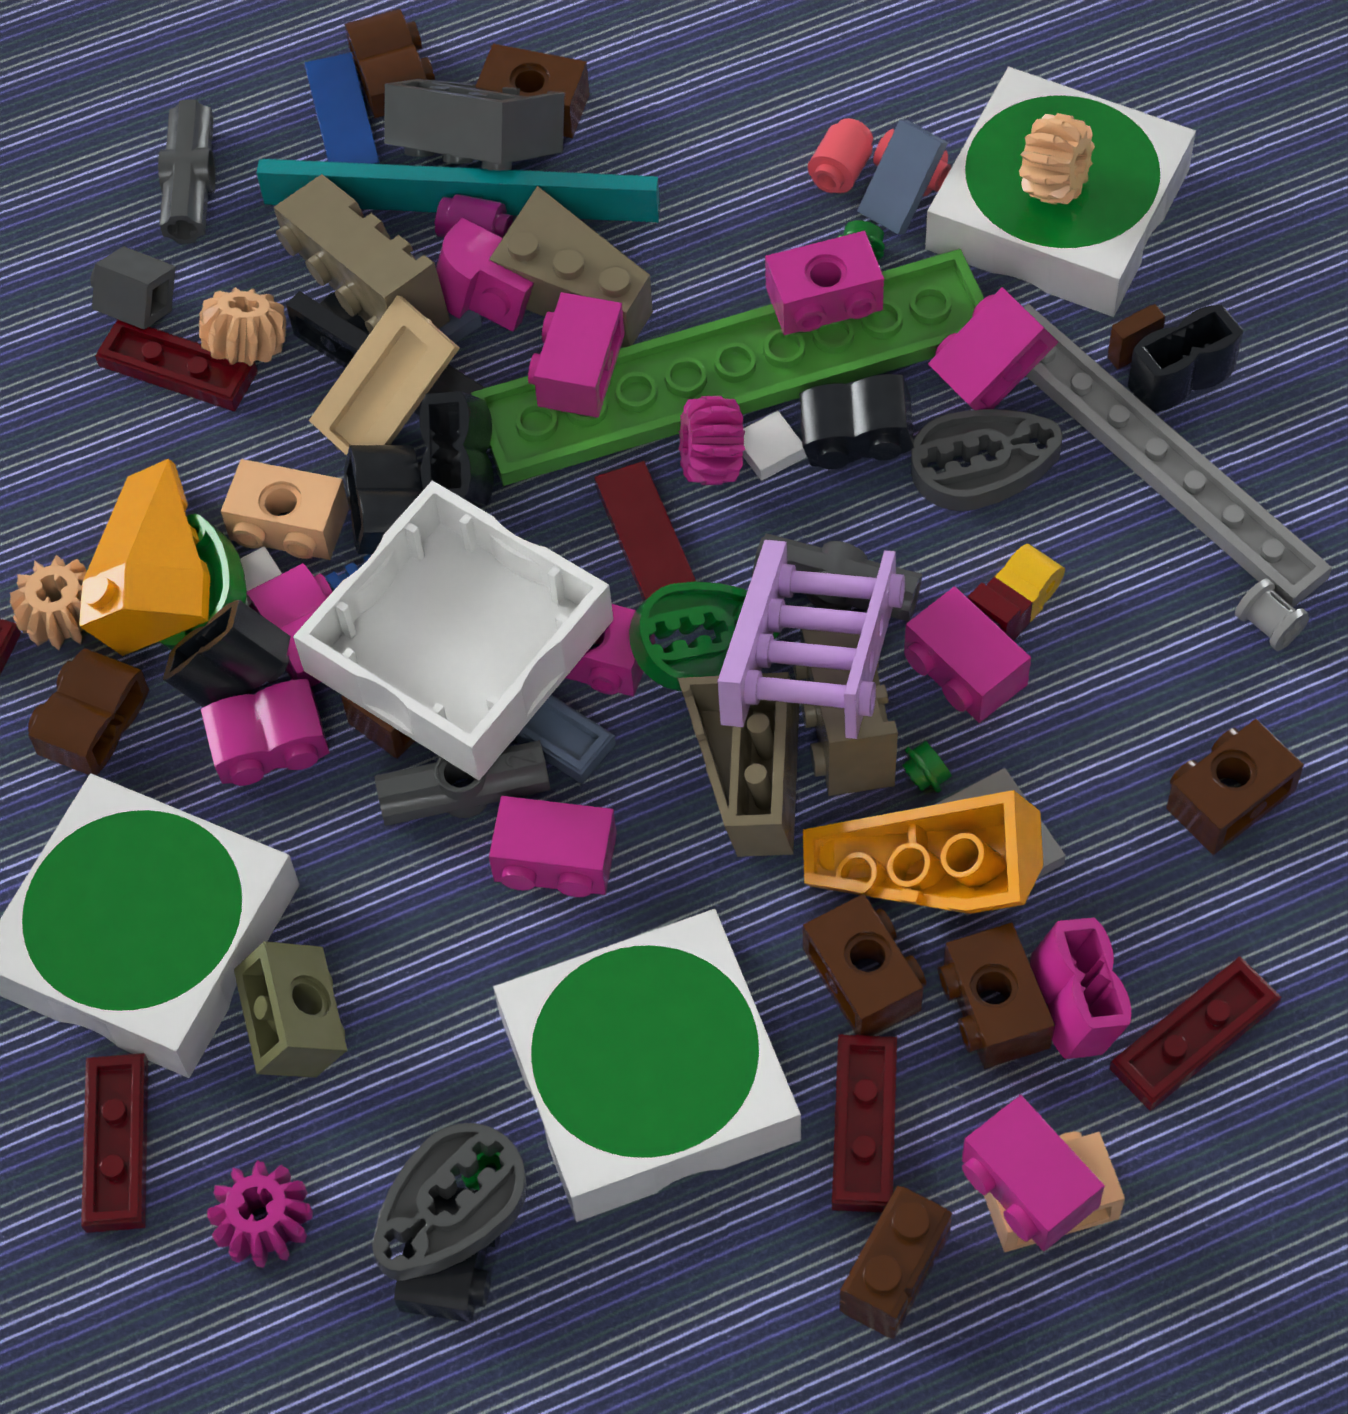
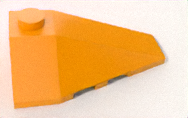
[79,459,210,656]
[803,790,1043,914]

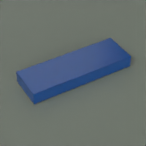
[304,52,380,164]

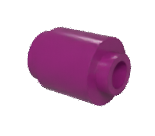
[435,194,513,238]

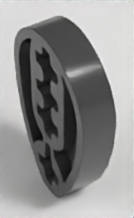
[911,409,1063,511]
[372,1123,527,1281]

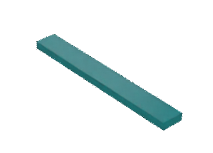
[256,159,660,222]

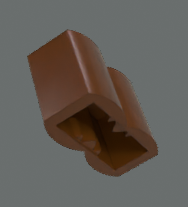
[344,9,435,118]
[28,648,149,775]

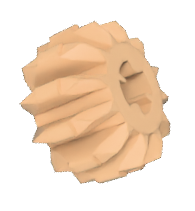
[1019,113,1095,205]
[199,287,286,366]
[10,555,87,650]

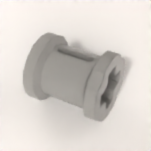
[1235,578,1310,651]

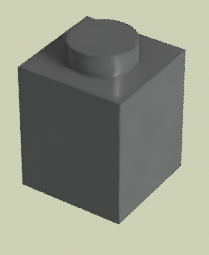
[90,246,176,330]

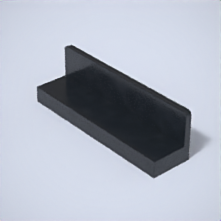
[286,291,485,416]

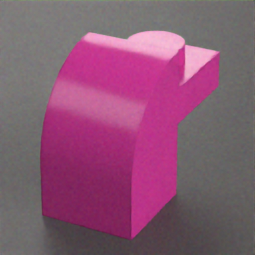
[436,218,534,332]

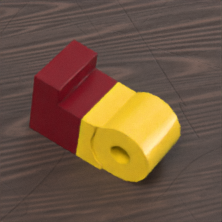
[968,544,1065,641]

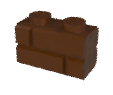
[839,1185,953,1339]

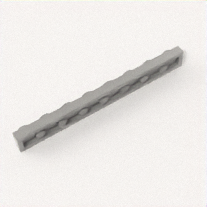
[1023,303,1332,607]

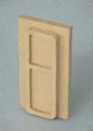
[309,295,460,456]

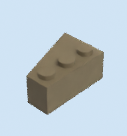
[793,629,898,796]

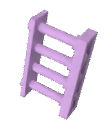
[718,540,905,739]

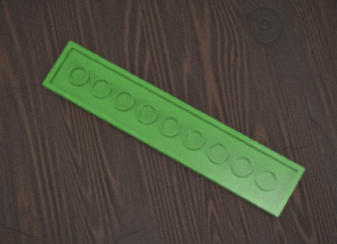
[471,249,984,486]

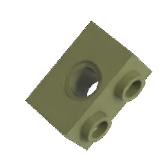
[234,941,347,1078]

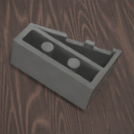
[384,79,565,171]

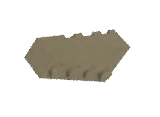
[273,174,450,333]

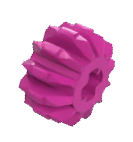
[678,396,745,485]
[207,1160,313,1268]

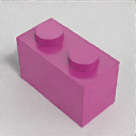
[928,287,1058,411]
[528,292,625,418]
[904,586,1031,723]
[489,796,617,897]
[962,1094,1105,1252]

